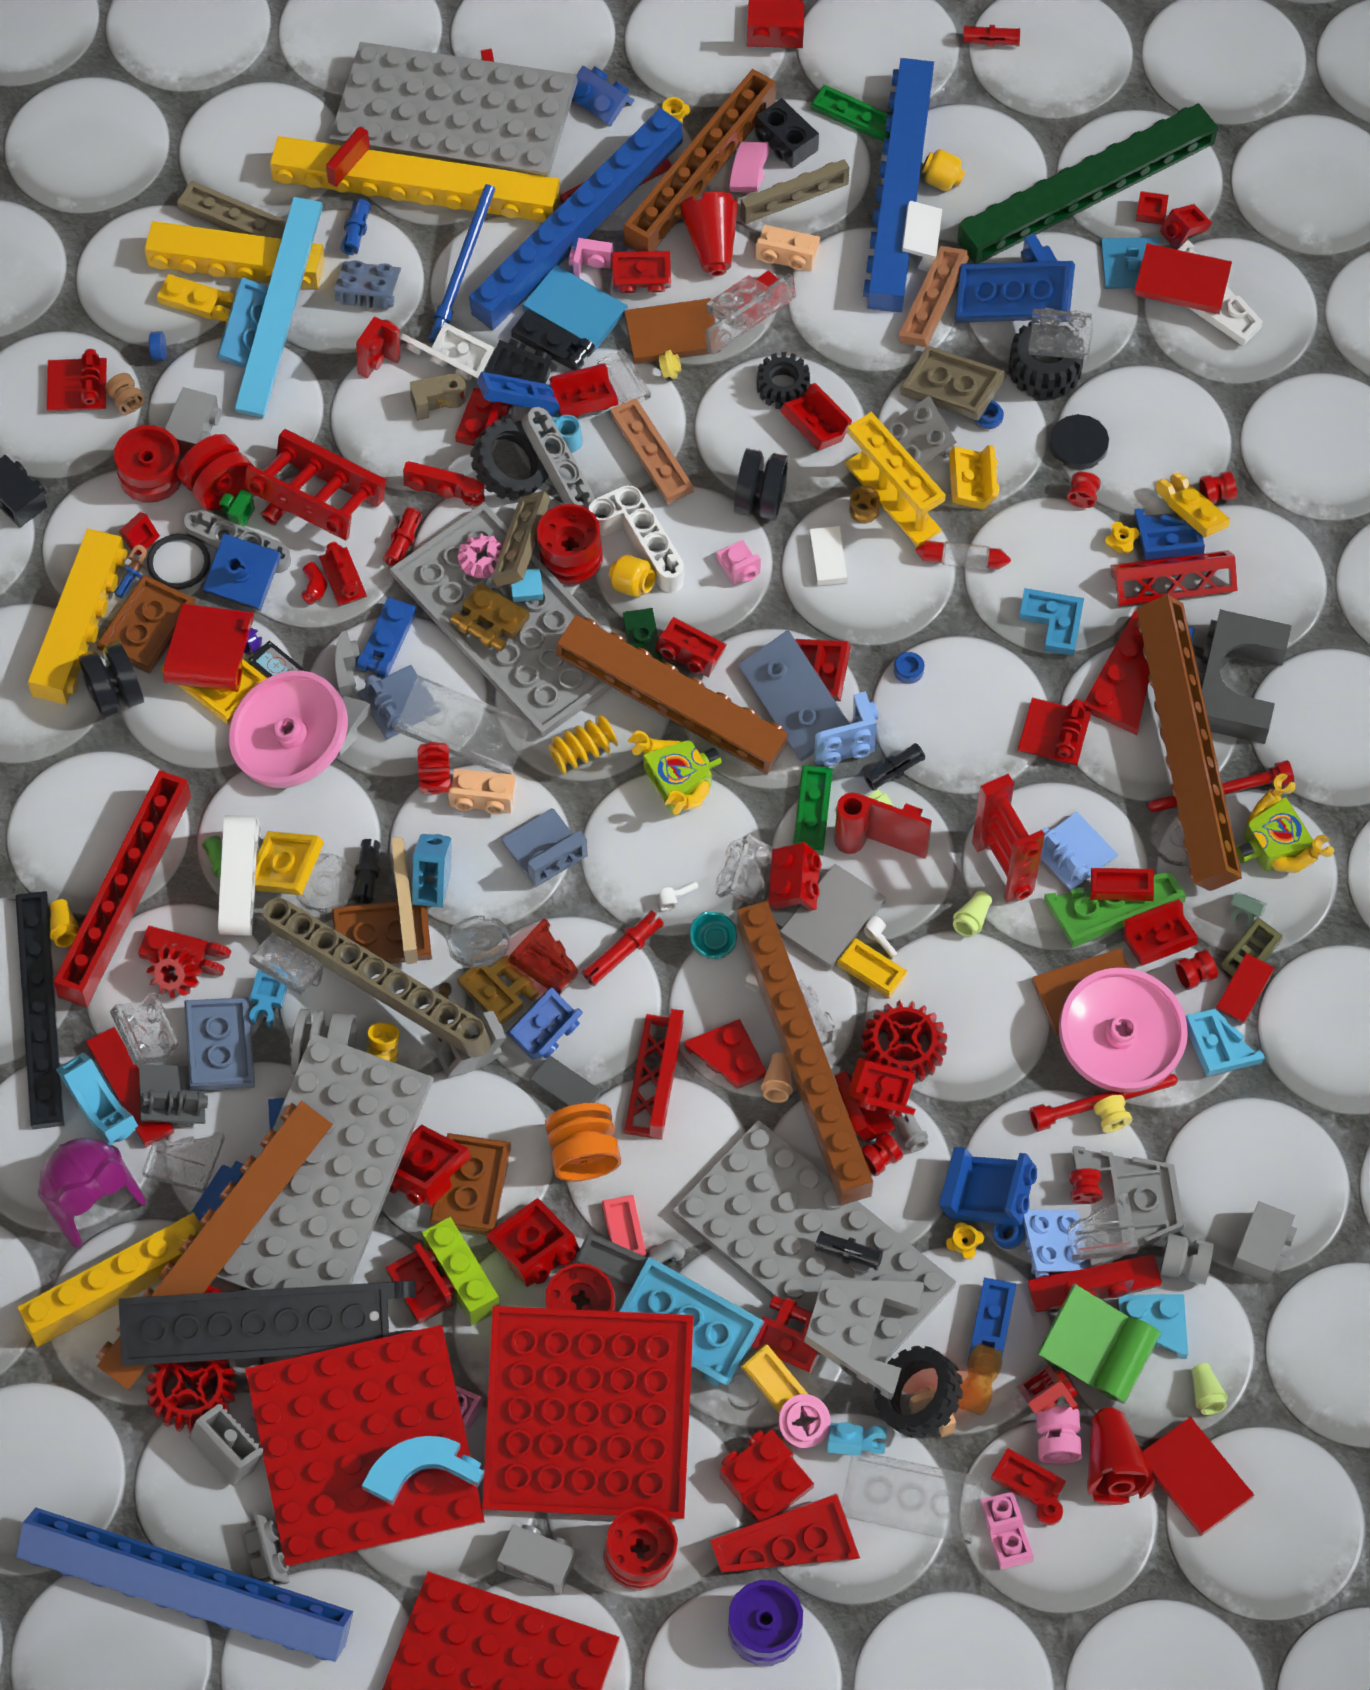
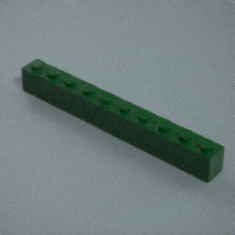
[957,103,1218,264]

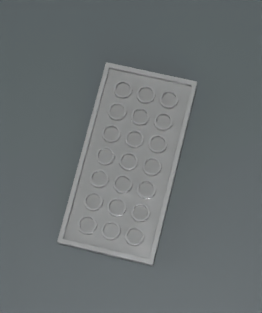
[329,42,578,177]
[390,502,612,738]
[216,1033,434,1290]
[673,1120,956,1363]

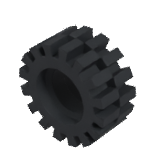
[757,352,810,409]

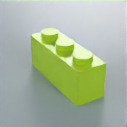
[422,1216,500,1326]

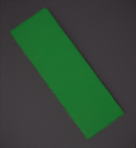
[810,84,891,142]
[793,765,833,856]

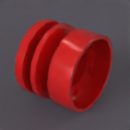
[537,504,603,585]
[546,1263,615,1311]
[603,1506,678,1591]

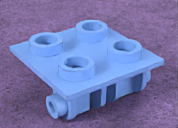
[1040,812,1118,891]
[1022,1210,1090,1278]

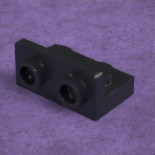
[486,338,558,384]

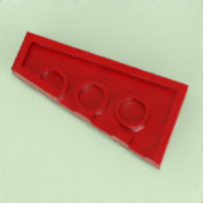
[1083,610,1150,735]
[710,1494,860,1572]

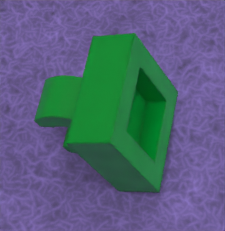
[219,489,255,527]

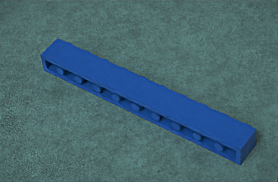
[863,58,934,313]
[469,108,683,330]
[16,1507,354,1662]

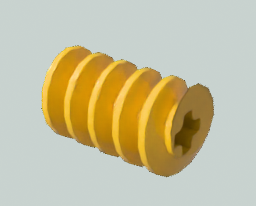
[548,715,618,775]

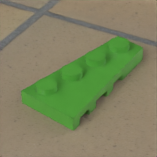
[1044,872,1186,948]

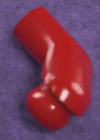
[301,562,328,605]

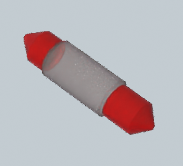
[915,540,1011,570]

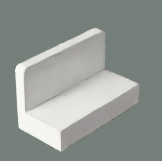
[902,201,942,272]

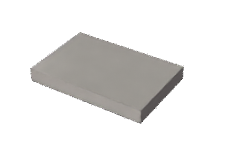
[780,864,886,970]

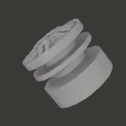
[290,1008,357,1075]

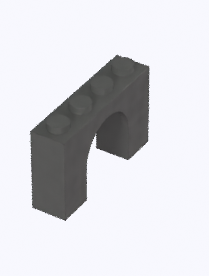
[1199,609,1292,744]

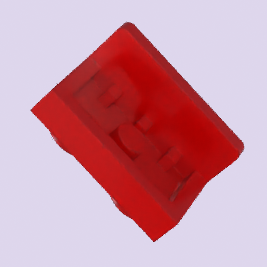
[612,251,671,293]
[549,363,618,418]
[780,383,852,451]
[655,617,727,678]
[768,842,822,911]
[1123,899,1198,966]
[847,1058,916,1118]
[834,1070,895,1142]
[386,1242,455,1325]

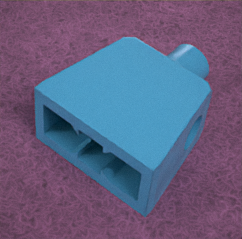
[412,834,452,908]

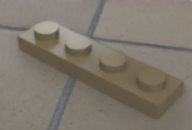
[740,159,850,224]
[177,181,287,239]
[491,490,551,587]

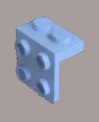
[814,691,878,766]

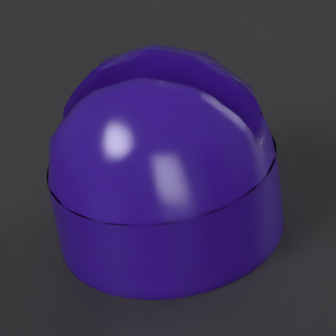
[244,628,263,655]

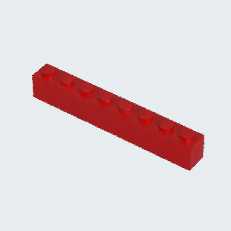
[53,770,191,1008]

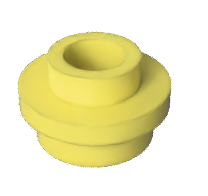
[659,350,681,380]

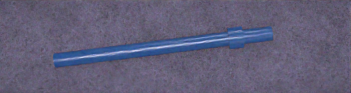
[429,184,496,342]

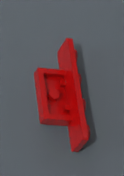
[1028,1255,1162,1312]

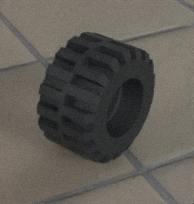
[1008,318,1085,400]

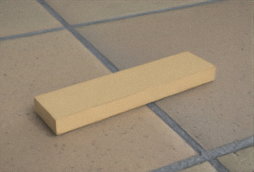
[391,837,418,964]

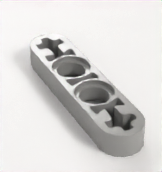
[522,407,595,509]
[184,508,291,573]

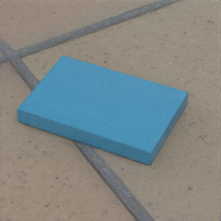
[523,265,628,352]

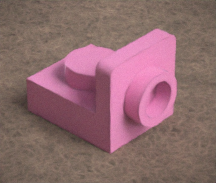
[569,238,613,278]
[716,540,761,585]

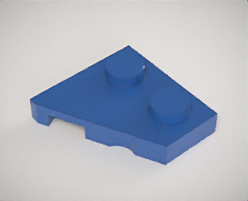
[1134,508,1205,560]

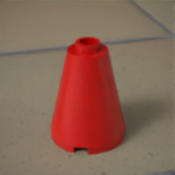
[680,191,738,276]
[1087,1407,1155,1505]

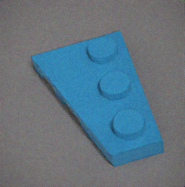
[216,277,268,368]

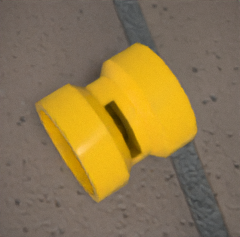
[366,1022,400,1063]

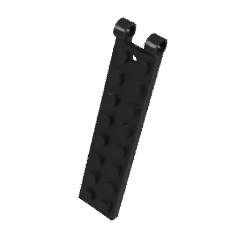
[118,1280,416,1366]

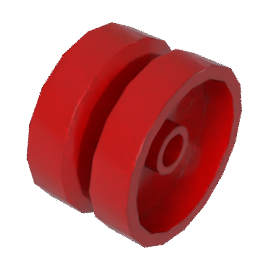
[114,425,182,503]
[177,434,254,510]

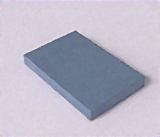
[184,997,255,1091]

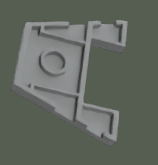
[1072,1146,1184,1267]
[804,1279,925,1400]

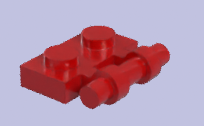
[751,1296,821,1373]

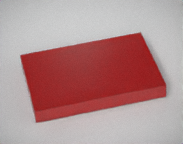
[1134,243,1232,314]
[1143,1417,1254,1536]

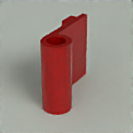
[163,604,254,692]
[834,792,932,859]

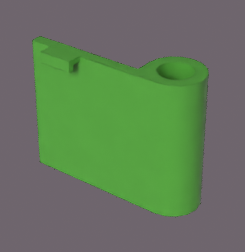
[1037,1284,1161,1404]

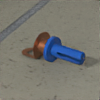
[114,545,148,598]

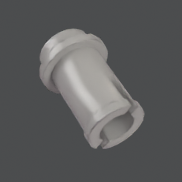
[893,1113,928,1152]

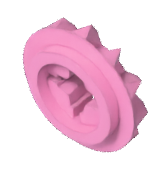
[458,533,503,578]
[778,1394,831,1448]

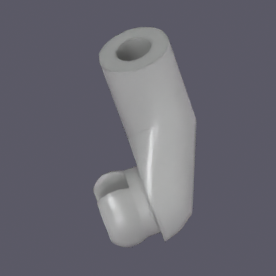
[648,1239,685,1264]

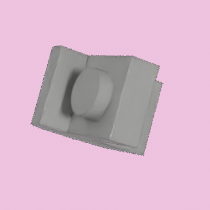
[435,1011,507,1077]

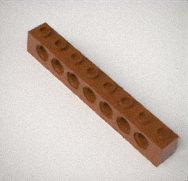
[624,69,776,252]

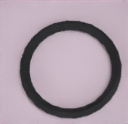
[147,533,210,590]

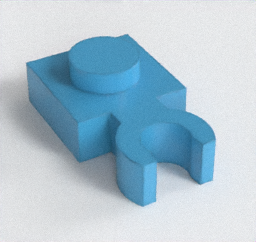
[249,970,289,1028]

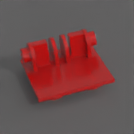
[47,349,107,411]
[1017,697,1092,766]

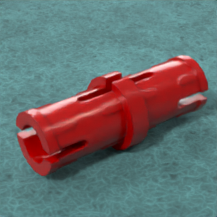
[963,24,1020,47]
[383,507,423,567]

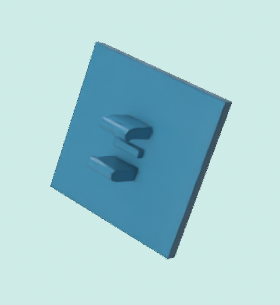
[1101,237,1160,289]

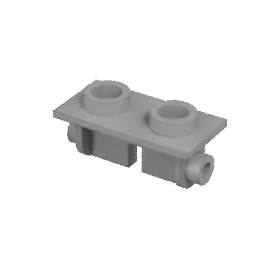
[242,1514,290,1585]

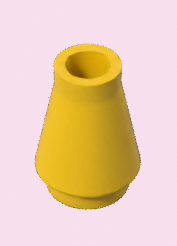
[50,899,80,948]

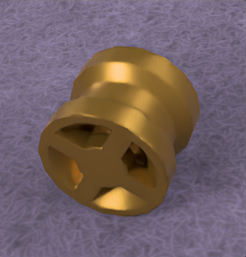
[849,486,880,524]

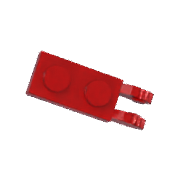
[403,461,485,507]
[138,925,231,976]

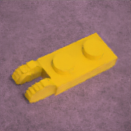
[157,274,235,322]
[1155,472,1230,538]

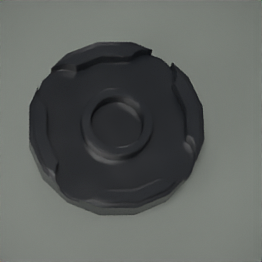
[1049,414,1109,470]

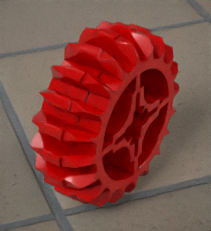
[861,1000,948,1082]
[146,1359,237,1433]

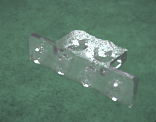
[705,273,796,354]

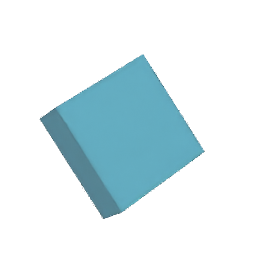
[511,568,543,603]

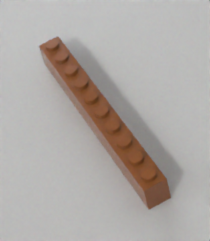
[1137,594,1242,891]
[737,901,873,1206]
[96,1100,333,1390]

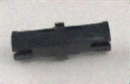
[864,743,925,791]
[353,839,381,904]
[814,1231,884,1271]

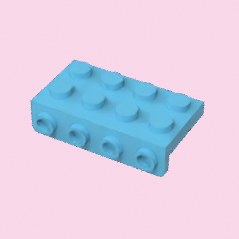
[619,1257,765,1388]

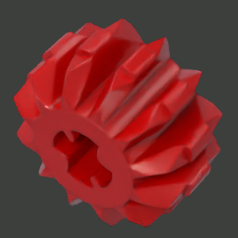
[417,742,451,795]
[146,944,202,999]

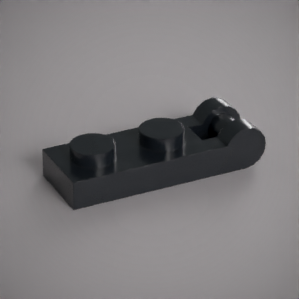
[511,310,596,371]

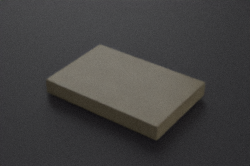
[900,346,1006,421]

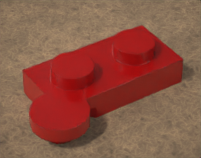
[991,1448,1066,1526]

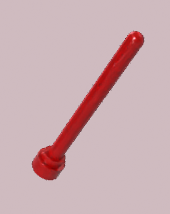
[1148,760,1294,812]
[1029,1074,1178,1132]

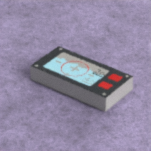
[248,640,306,678]

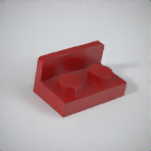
[356,316,400,378]
[455,388,511,447]
[1017,1365,1079,1414]

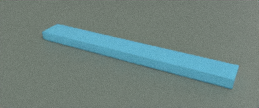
[235,197,323,418]

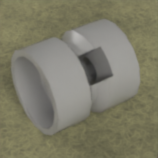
[1160,1234,1214,1285]

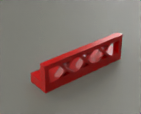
[1110,550,1238,606]
[624,1009,684,1140]

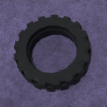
[470,418,551,501]
[874,1346,963,1438]

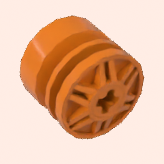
[545,1103,621,1181]

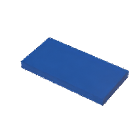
[955,261,1075,322]

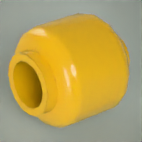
[920,149,965,192]
[609,555,656,598]

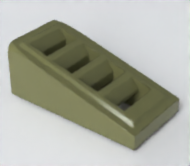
[1219,917,1283,977]

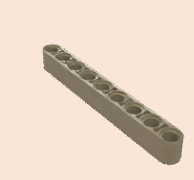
[262,897,491,1057]

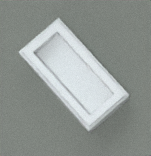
[809,526,848,586]

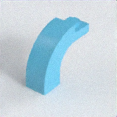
[56,1052,138,1145]
[362,1436,484,1505]

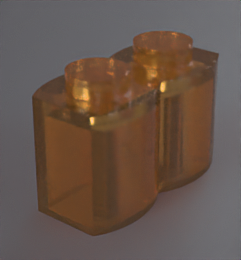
[958,1343,1002,1415]

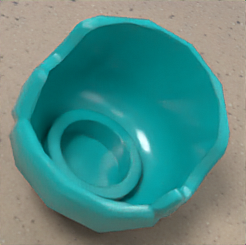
[689,911,738,959]

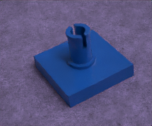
[203,534,282,611]

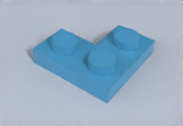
[1019,588,1084,656]

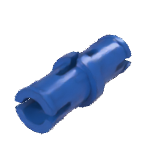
[340,199,371,255]

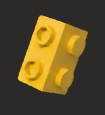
[949,445,999,510]

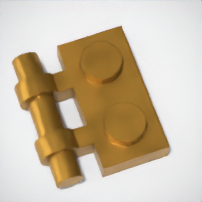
[450,583,530,652]
[457,949,540,1025]

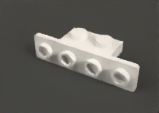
[400,322,496,381]

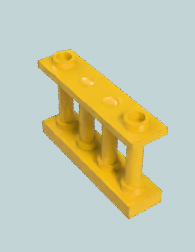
[845,411,946,546]

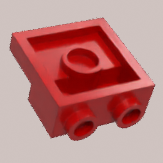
[389,1124,471,1207]
[486,1198,580,1288]
[720,1429,814,1522]

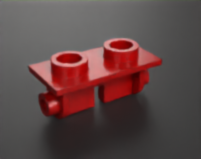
[319,542,367,606]

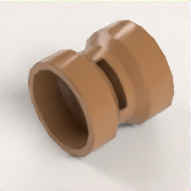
[105,373,145,415]

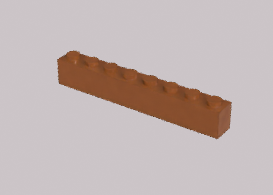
[556,615,789,775]

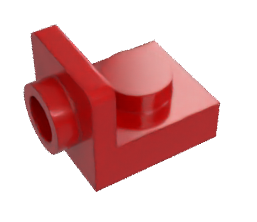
[1160,204,1212,249]

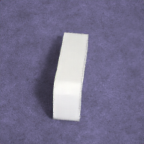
[588,485,684,593]
[218,815,261,936]

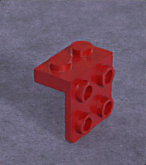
[747,0,804,48]

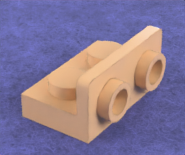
[755,225,820,271]
[448,768,516,815]

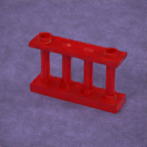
[244,429,386,541]
[972,773,1045,903]

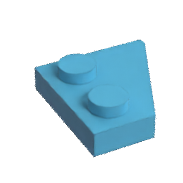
[1186,1009,1265,1077]
[1117,1294,1188,1359]

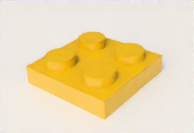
[255,831,324,895]

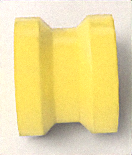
[1094,1095,1133,1133]

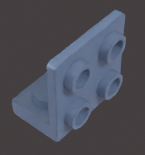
[502,808,588,888]

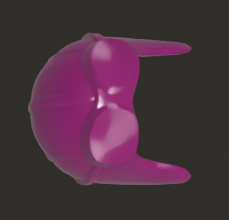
[38,1138,146,1249]

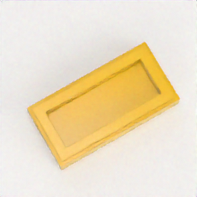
[837,938,907,999]
[740,1344,809,1412]

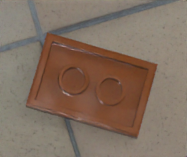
[624,298,721,364]
[96,574,196,674]
[332,900,432,964]
[1032,948,1129,1036]
[430,1133,511,1235]

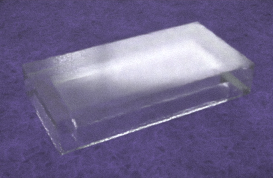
[597,349,651,404]

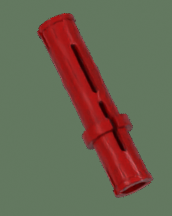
[581,910,664,987]

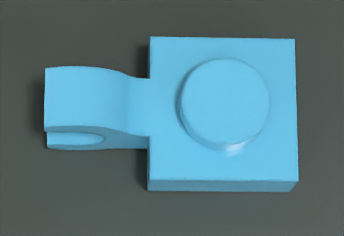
[827,1422,887,1456]

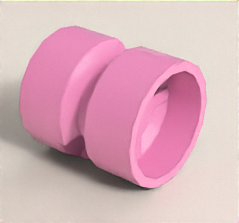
[1036,1406,1082,1465]

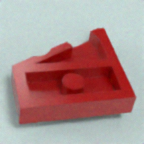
[795,639,851,701]

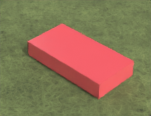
[601,1195,646,1257]

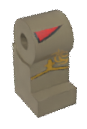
[410,374,466,421]

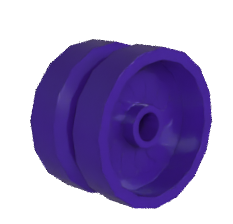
[728,1580,803,1666]

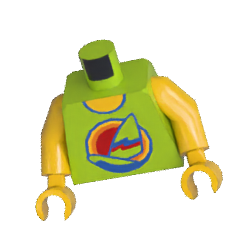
[628,730,722,815]
[1236,774,1334,873]

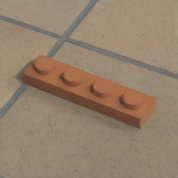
[898,246,969,347]
[610,398,694,505]

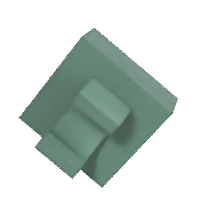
[1230,891,1267,928]

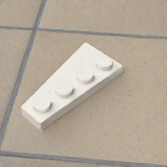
[1178,240,1263,346]

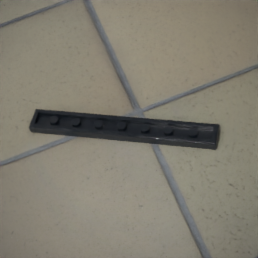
[15,891,64,1130]

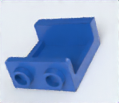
[939,1147,1037,1225]

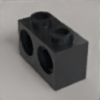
[755,98,819,169]

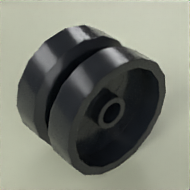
[734,448,788,521]
[78,640,144,719]

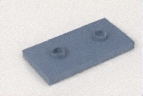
[738,630,850,762]

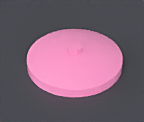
[229,670,348,788]
[1059,968,1188,1093]

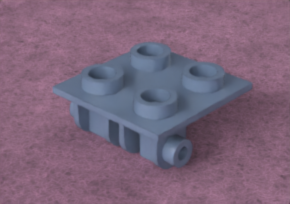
[333,260,401,310]
[358,665,441,740]

